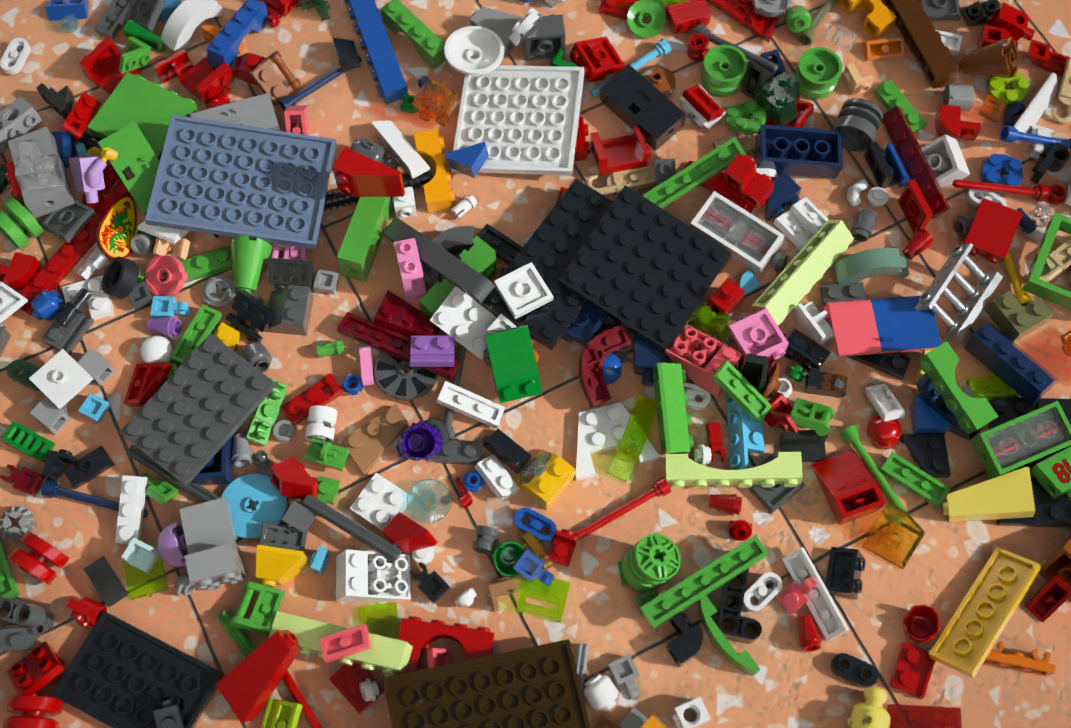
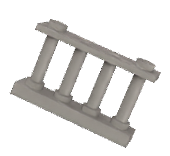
[915,243,1003,342]

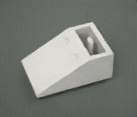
[336,550,411,603]

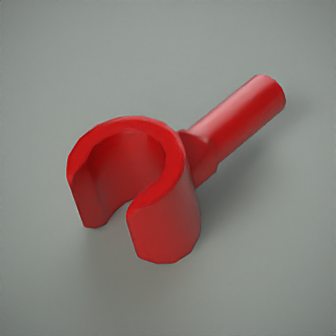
[454,478,473,509]

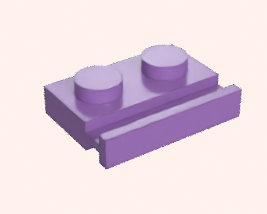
[410,336,455,367]

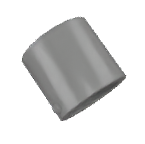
[943,84,974,111]

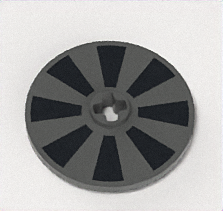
[374,352,439,400]

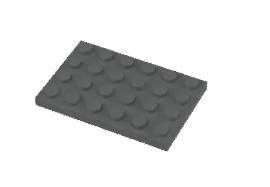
[119,333,277,487]

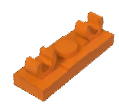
[983,642,1055,676]

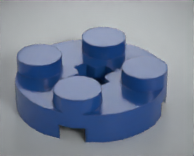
[980,154,1023,194]

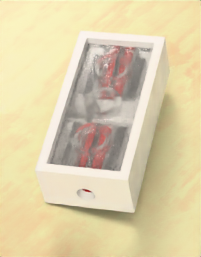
[690,191,785,276]

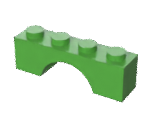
[381,0,447,70]
[917,341,998,434]

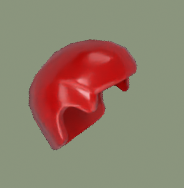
[867,415,901,450]
[903,605,940,643]

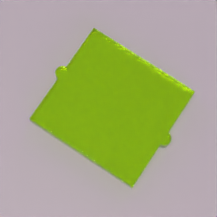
[123,557,168,600]
[358,602,399,640]

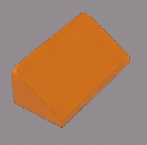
[862,37,905,61]

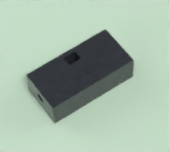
[600,64,685,151]

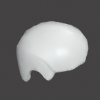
[140,335,174,363]

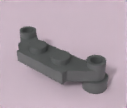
[0,611,55,651]

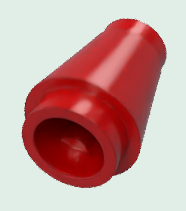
[902,229,934,260]
[708,494,742,516]
[798,615,822,652]

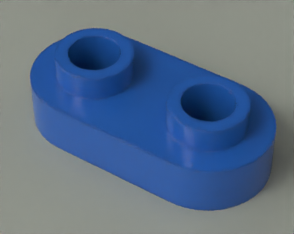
[514,507,556,542]

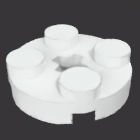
[509,8,543,46]

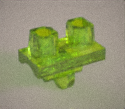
[690,306,731,338]

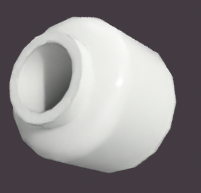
[583,674,618,711]

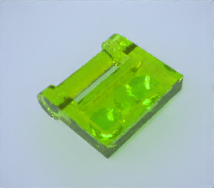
[516,577,570,623]

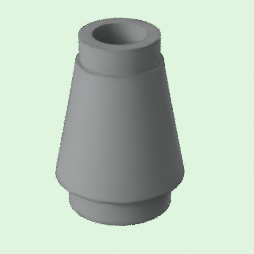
[231,433,254,468]

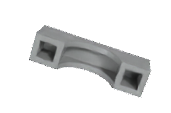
[30,348,116,435]

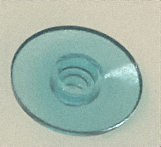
[407,479,452,523]

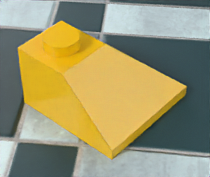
[256,544,310,588]

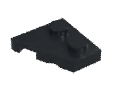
[900,433,951,478]

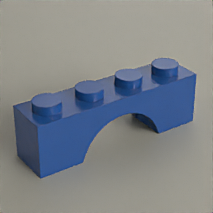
[206,0,268,68]

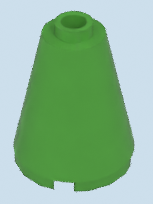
[230,235,272,294]

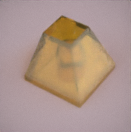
[862,501,925,569]

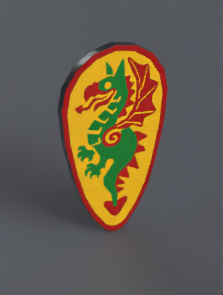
[96,195,136,260]

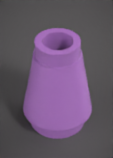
[147,316,182,337]

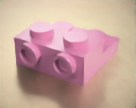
[728,308,789,360]

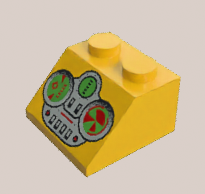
[514,449,576,510]

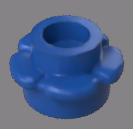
[342,375,363,395]
[463,471,485,492]

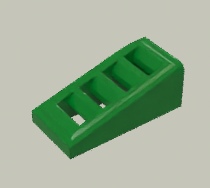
[123,20,165,52]
[1,421,56,463]

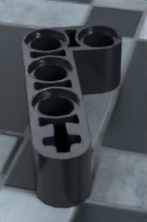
[716,568,762,644]

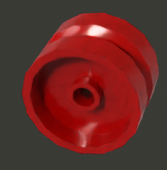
[7,530,70,585]
[3,695,63,728]

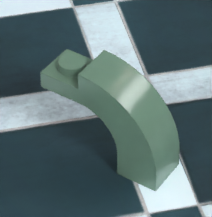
[833,248,910,284]

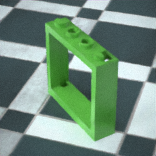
[1022,212,1071,310]

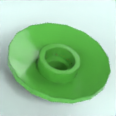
[627,0,665,38]

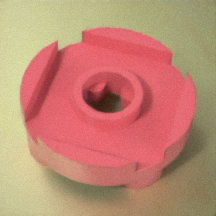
[146,255,188,296]

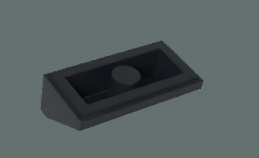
[332,38,361,72]

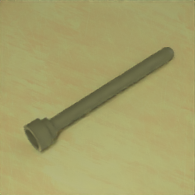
[798,0,836,46]

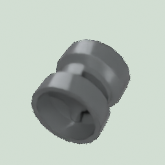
[472,525,499,555]

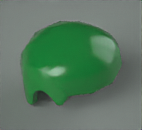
[492,540,525,577]

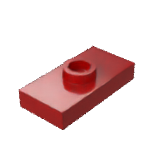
[682,85,724,122]

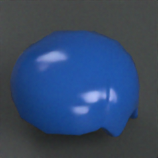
[602,353,622,385]

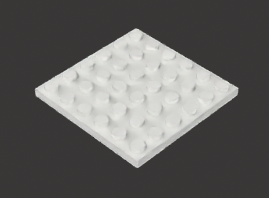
[451,65,585,176]

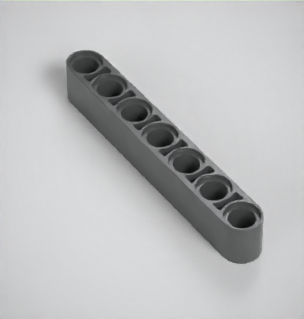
[382,217,495,303]

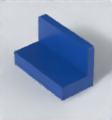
[52,121,77,167]

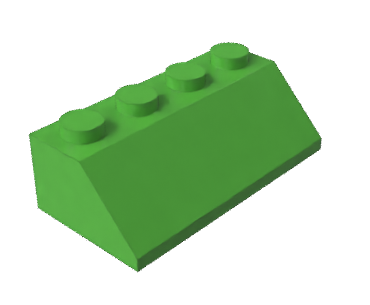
[652,363,693,455]

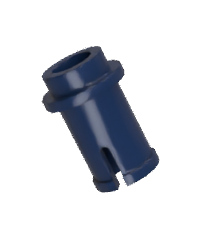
[1017,208,1038,234]

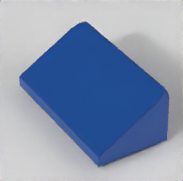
[45,0,89,21]
[885,142,911,187]

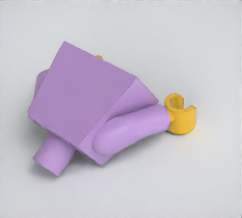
[68,147,118,204]

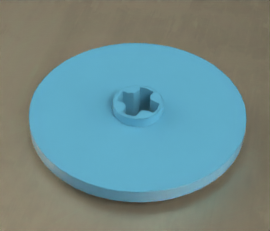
[221,473,287,539]

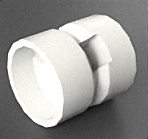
[305,405,338,443]

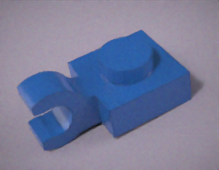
[513,549,555,586]

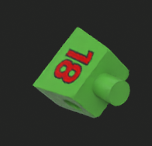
[1030,447,1071,501]

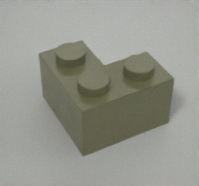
[985,291,1053,342]

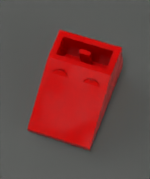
[811,450,886,525]

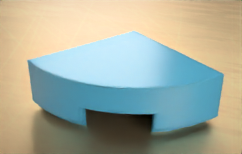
[739,269,761,297]

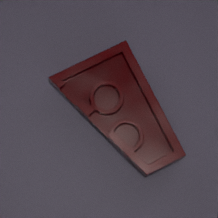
[373,290,440,336]

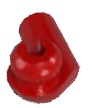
[264,3,280,28]

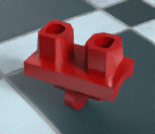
[153,49,194,84]

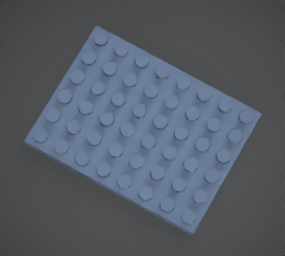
[145,115,336,249]

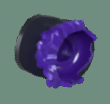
[396,418,450,461]

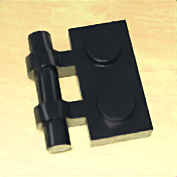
[226,289,275,343]

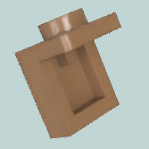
[485,577,518,612]

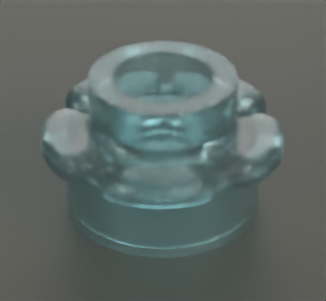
[60,15,80,33]

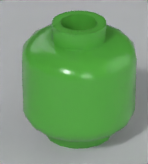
[784,5,812,34]

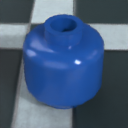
[31,289,64,321]

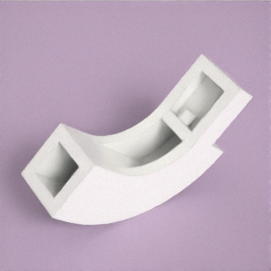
[161,0,225,50]

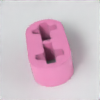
[359,346,375,386]

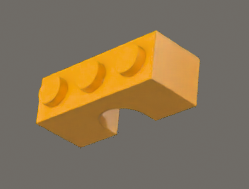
[836,0,897,40]

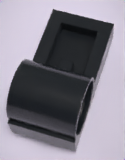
[1030,142,1070,184]

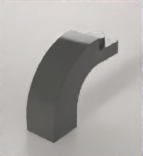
[422,226,475,287]

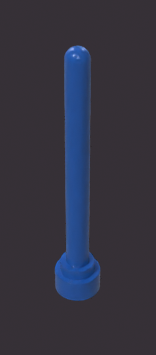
[1000,125,1071,149]

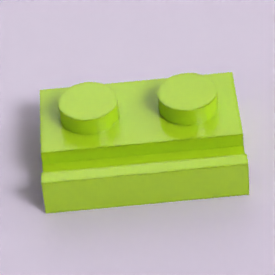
[261,698,303,728]

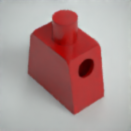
[985,2,1035,41]
[702,279,745,328]

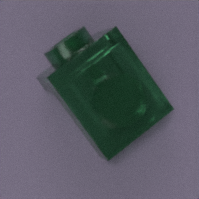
[300,0,330,21]

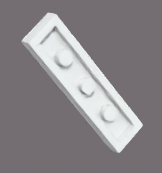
[782,547,849,641]

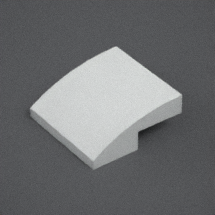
[773,197,829,251]

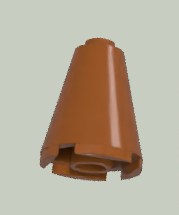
[959,37,1018,78]

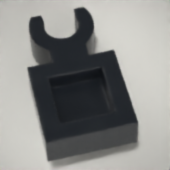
[410,562,450,604]

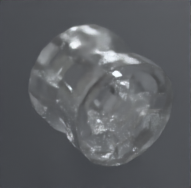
[1028,201,1055,227]

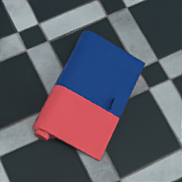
[822,295,941,357]

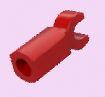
[705,422,726,462]

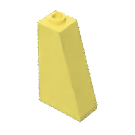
[942,467,1035,522]

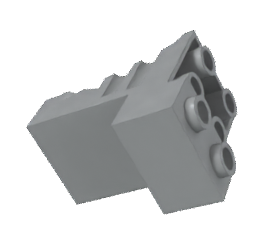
[179,497,248,591]

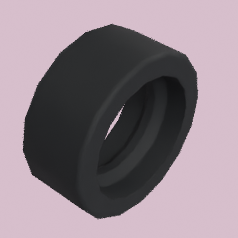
[102,256,139,299]

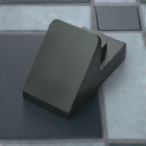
[741,60,774,102]
[36,83,74,120]

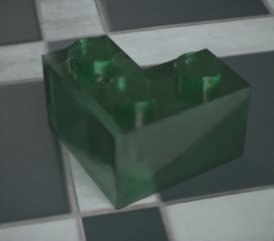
[754,71,800,126]

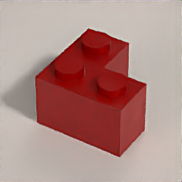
[725,153,774,210]

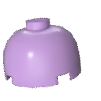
[157,520,188,568]

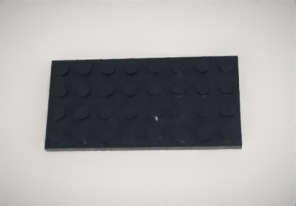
[481,179,613,351]

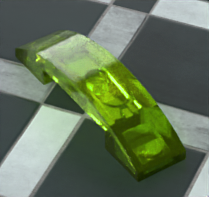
[606,395,656,482]

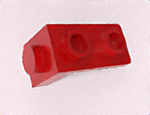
[764,392,799,433]

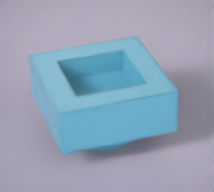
[78,393,111,423]
[310,546,331,576]

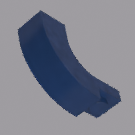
[916,373,985,441]

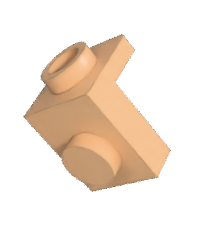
[842,63,874,95]
[153,237,190,261]

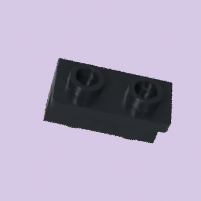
[864,141,899,189]
[784,329,831,372]
[825,547,866,600]

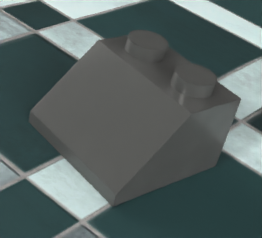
[525,14,565,61]
[265,285,314,336]

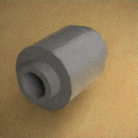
[851,210,877,242]

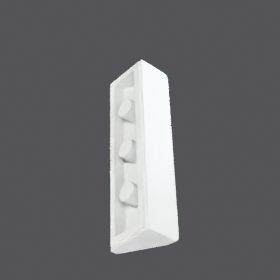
[1013,73,1059,145]
[371,120,430,179]

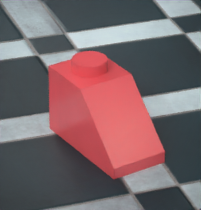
[284,105,309,135]

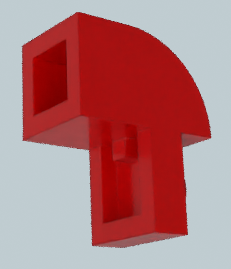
[935,105,981,141]
[0,252,42,291]

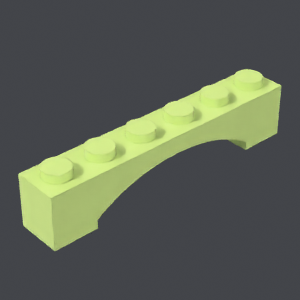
[665,452,803,489]

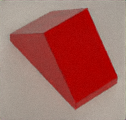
[1025,575,1071,623]

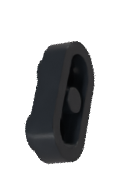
[830,653,878,688]

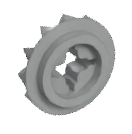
[202,276,236,308]
[0,506,35,542]

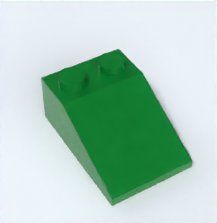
[484,325,543,403]

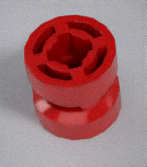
[687,33,709,61]

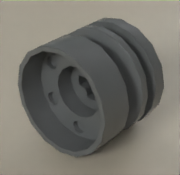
[833,98,883,152]

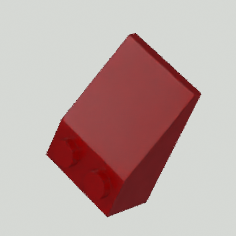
[332,147,405,197]

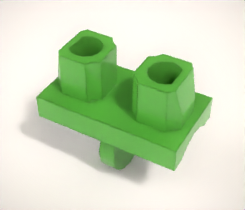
[304,438,350,471]

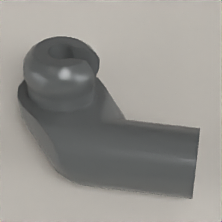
[254,450,271,477]

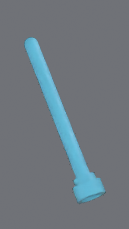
[591,38,672,97]

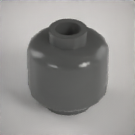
[240,342,272,373]

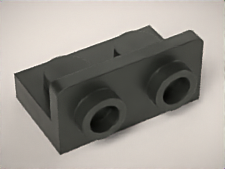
[268,258,314,289]

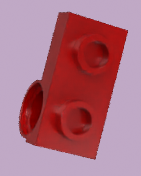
[66,597,107,629]

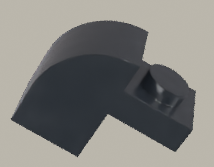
[666,612,703,668]

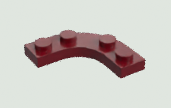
[578,325,631,408]

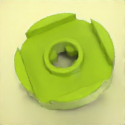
[987,72,1030,106]

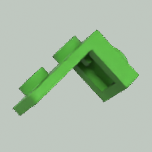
[119,36,151,74]

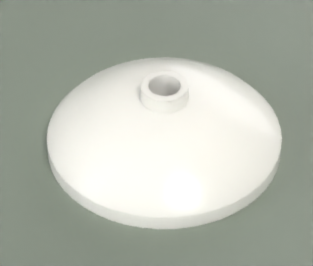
[444,26,504,75]

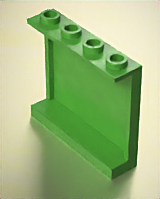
[87,72,199,160]

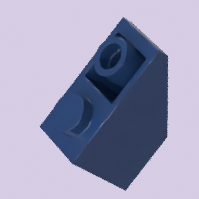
[765,172,802,221]

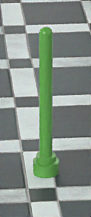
[840,425,909,520]

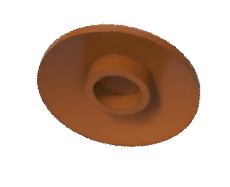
[639,65,676,97]
[761,363,782,398]

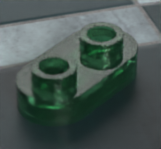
[7,359,41,391]

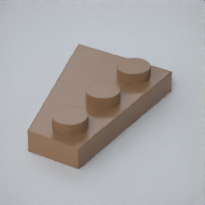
[340,405,408,477]

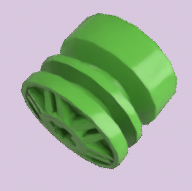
[621,533,681,592]

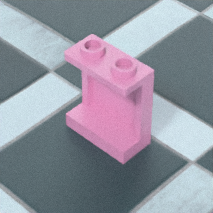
[394,238,426,301]

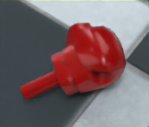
[207,87,231,109]

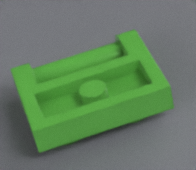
[790,398,834,436]
[229,581,285,636]

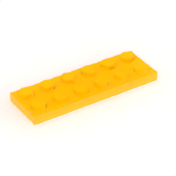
[929,547,1041,678]

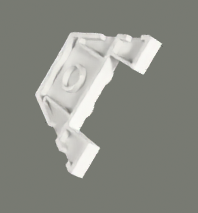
[575,402,660,481]

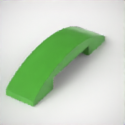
[698,596,760,676]

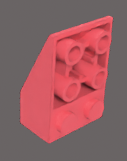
[665,324,743,397]

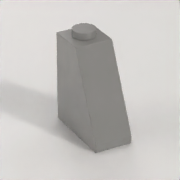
[470,7,526,56]

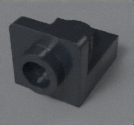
[41,449,77,481]

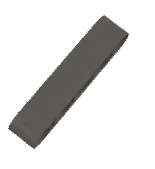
[0,596,46,628]

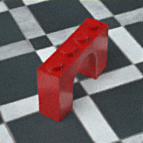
[397,616,495,675]

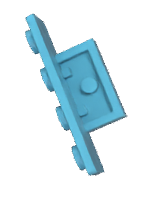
[726,393,765,470]

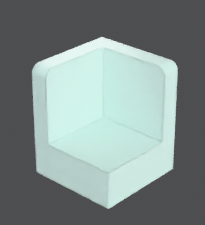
[121,538,159,574]

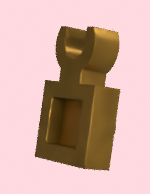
[522,531,552,570]

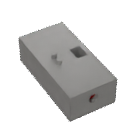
[190,93,280,131]
[8,127,75,218]

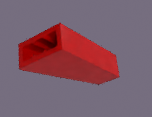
[216,630,301,723]

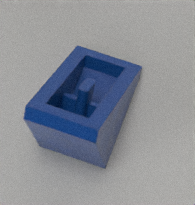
[445,141,489,178]
[910,397,953,435]

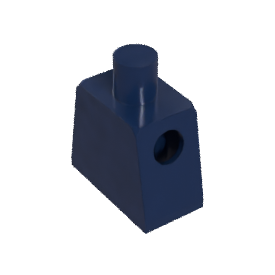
[632,334,670,387]

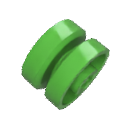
[701,45,747,97]
[794,47,842,100]
[0,197,44,251]

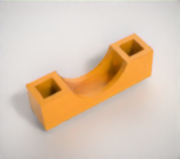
[414,129,455,213]

